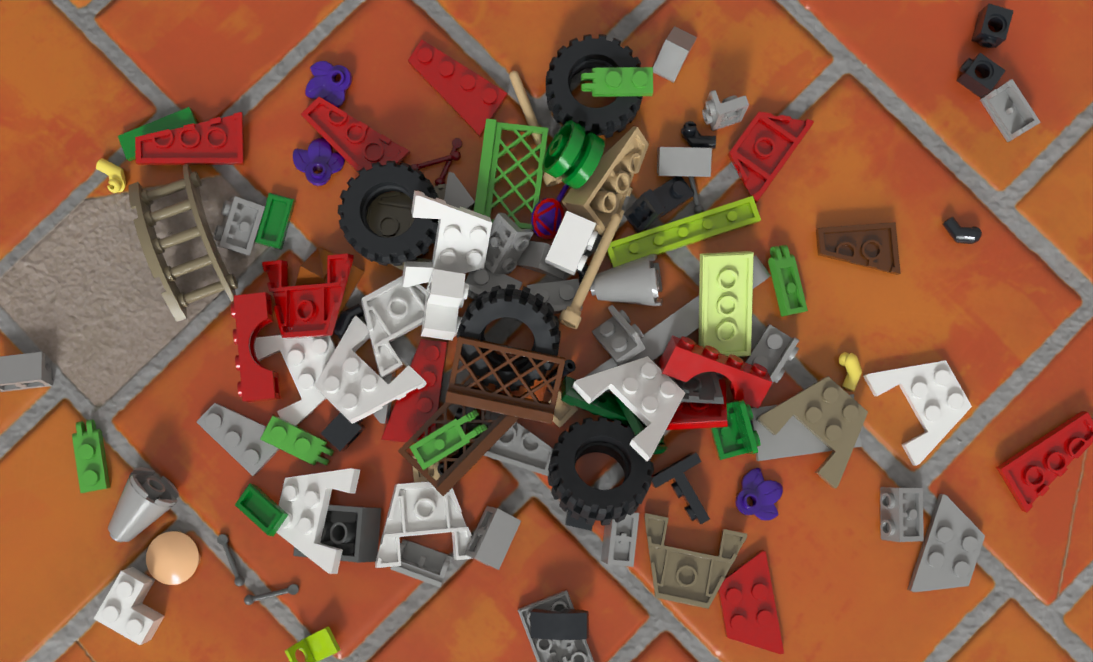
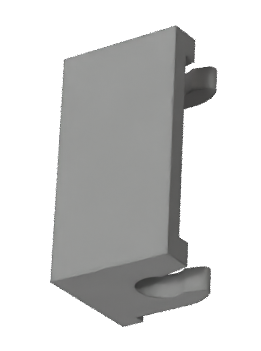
[980,79,1041,143]
[657,147,712,177]
[0,352,53,392]
[464,506,521,570]
[601,512,639,567]
[390,539,453,588]

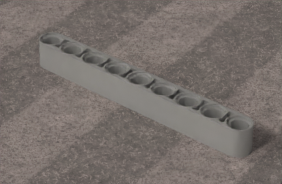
[583,255,771,410]

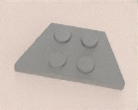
[907,494,985,592]

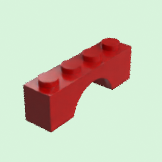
[231,292,281,402]
[659,335,773,409]

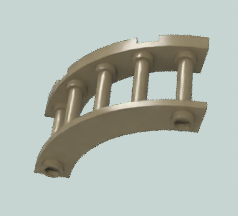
[129,164,238,322]

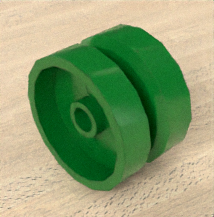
[542,120,605,189]

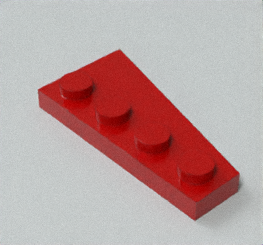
[408,39,508,137]
[301,97,410,171]
[135,112,244,165]
[381,339,448,444]
[621,378,728,430]
[996,411,1093,513]

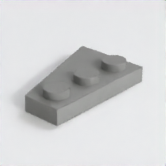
[196,403,280,476]
[477,411,553,476]

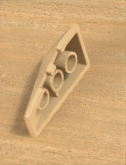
[562,126,649,236]

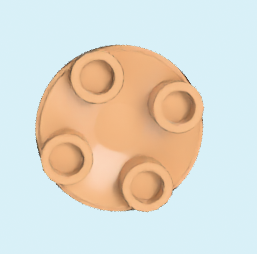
[146,531,201,585]

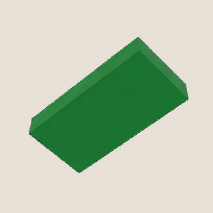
[255,193,296,250]
[235,483,288,537]

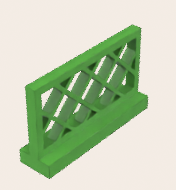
[474,119,549,231]

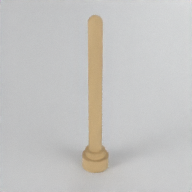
[509,71,562,187]
[558,213,621,329]

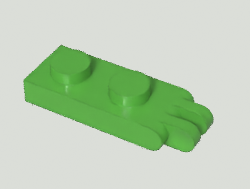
[581,67,653,97]
[768,245,808,317]
[260,415,334,465]
[72,419,110,493]

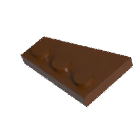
[816,222,901,275]

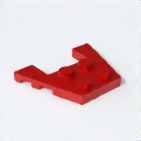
[262,253,354,339]

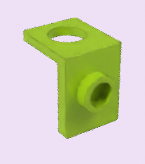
[285,626,341,662]

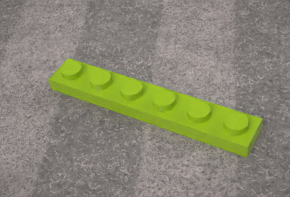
[607,196,761,268]

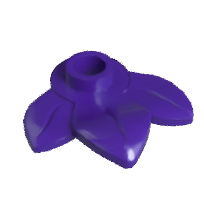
[305,61,352,108]
[293,137,345,186]
[735,468,783,521]

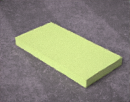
[698,251,754,357]

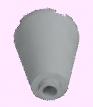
[590,254,663,306]
[108,467,179,542]

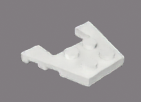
[402,191,492,287]
[361,276,457,378]
[315,316,427,424]
[255,335,336,426]
[572,356,685,462]
[863,360,972,466]
[276,468,360,574]
[375,482,473,568]

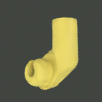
[96,158,126,193]
[839,352,862,392]

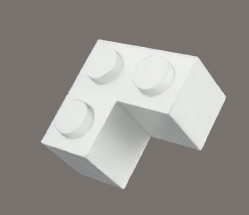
[545,211,598,275]
[421,269,469,340]
[94,567,164,645]

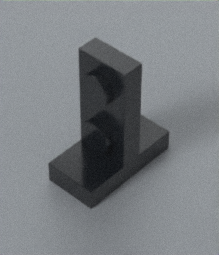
[624,176,695,233]
[651,452,710,524]

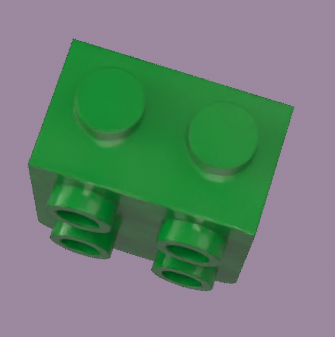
[710,400,761,460]

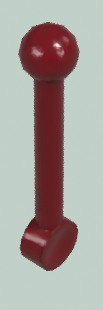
[435,138,462,186]
[411,151,461,170]

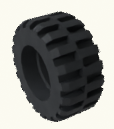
[546,34,643,139]
[338,161,439,266]
[457,284,561,391]
[548,416,654,525]

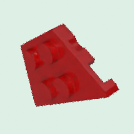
[728,111,814,203]
[718,550,784,654]

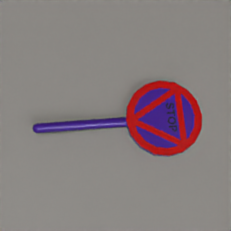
[531,184,569,239]

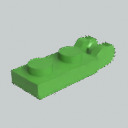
[409,409,487,470]

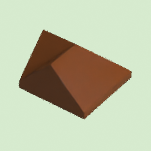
[295,247,364,315]

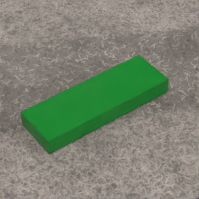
[118,107,197,161]

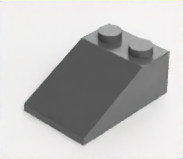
[293,505,381,563]

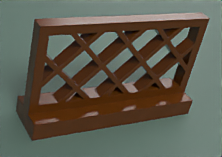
[445,336,566,424]
[398,376,519,496]

